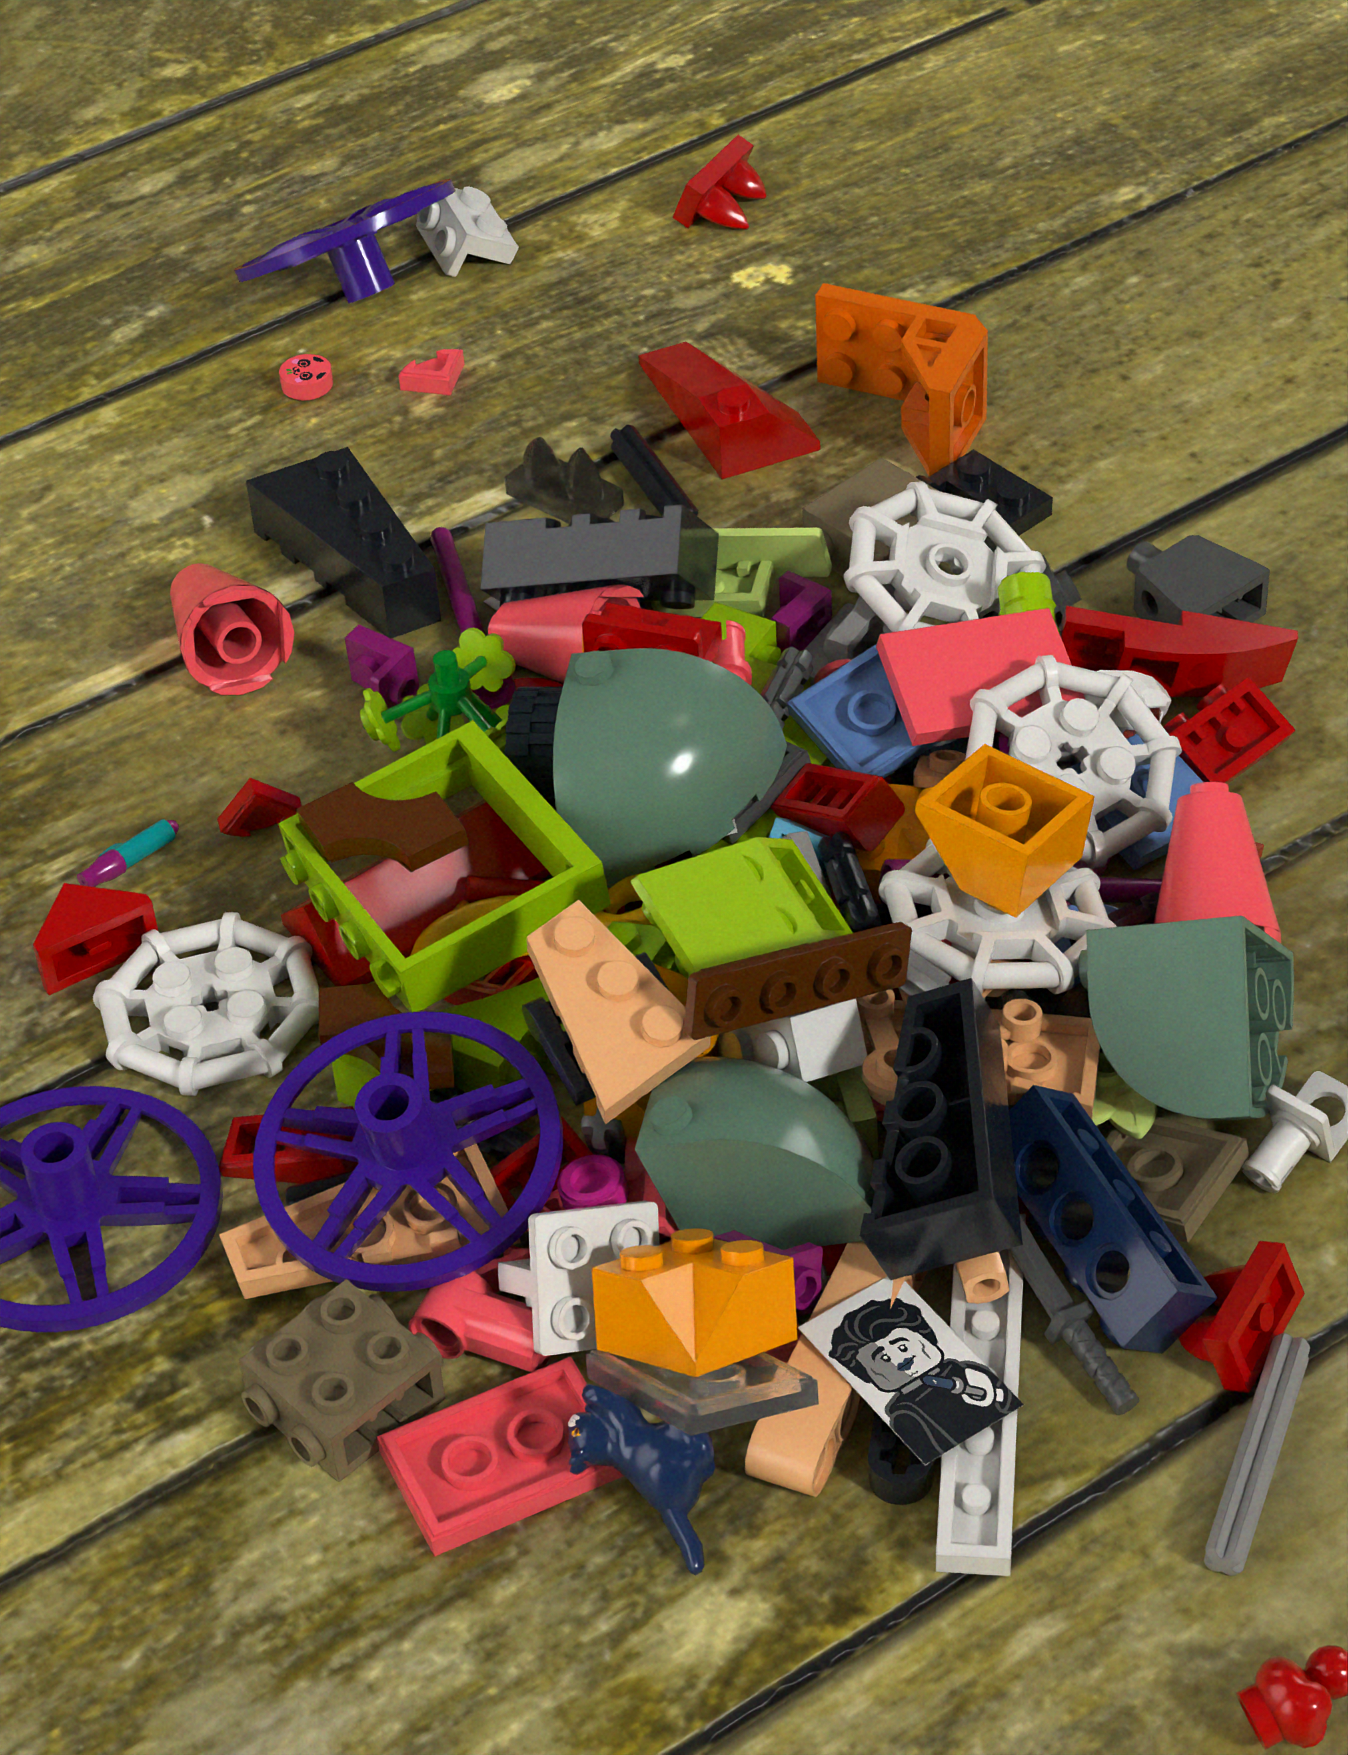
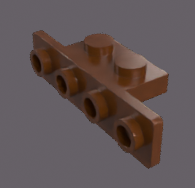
[684,922,912,1040]

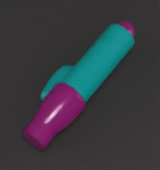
[77,819,179,887]

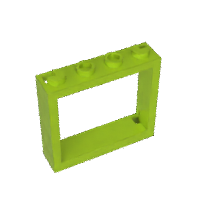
[278,720,611,1012]

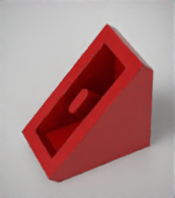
[33,883,159,995]

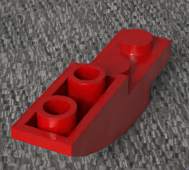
[1059,606,1298,697]

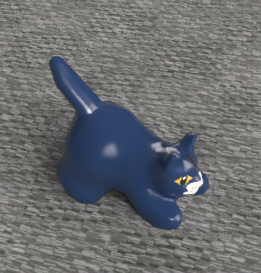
[568,1384,715,1575]

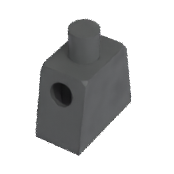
[1127,535,1270,625]

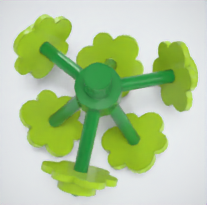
[360,628,516,755]

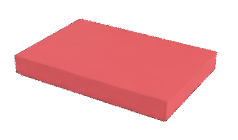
[876,608,1086,746]
[376,1356,624,1557]

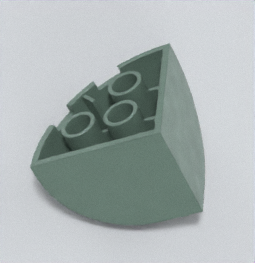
[553,648,787,889]
[1079,916,1294,1120]
[635,1057,875,1250]

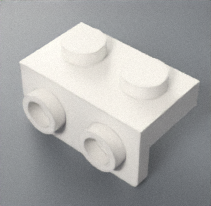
[416,186,519,277]

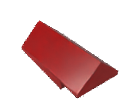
[281,799,551,987]

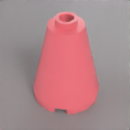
[170,563,295,695]
[488,584,644,684]
[1154,782,1281,943]

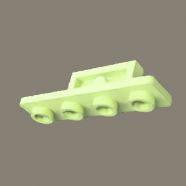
[651,527,832,617]

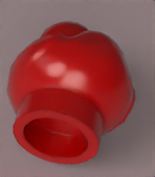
[1236,1645,1348,1750]

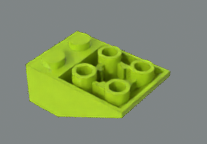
[630,837,853,979]

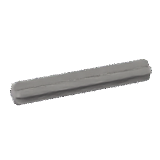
[1204,1333,1310,1576]

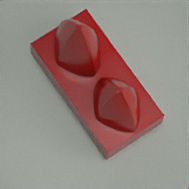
[672,134,767,230]
[1178,1241,1305,1393]

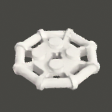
[843,481,1046,632]
[965,655,1182,869]
[878,839,1117,994]
[93,912,319,1096]

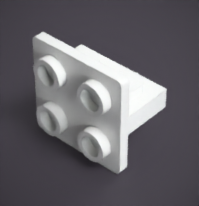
[498,1201,659,1356]

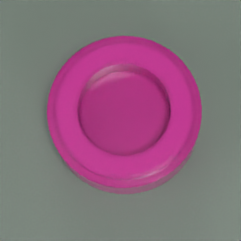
[557,1155,629,1210]

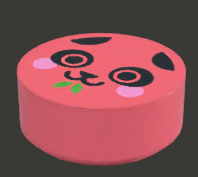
[279,354,333,401]

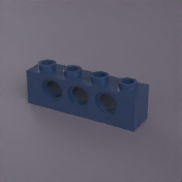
[1009,1085,1218,1354]

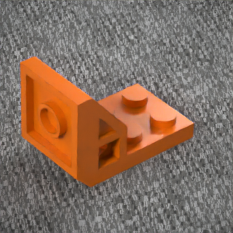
[815,283,988,477]

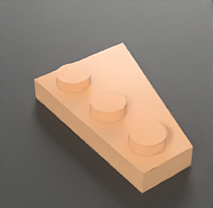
[527,900,711,1124]

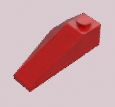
[638,341,820,480]

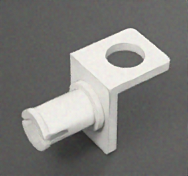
[1242,1071,1348,1194]

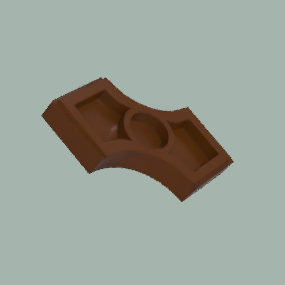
[296,782,469,872]
[319,983,454,1090]

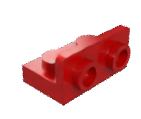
[582,603,722,662]
[1163,677,1296,784]

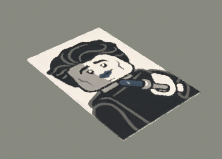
[798,1276,1024,1465]

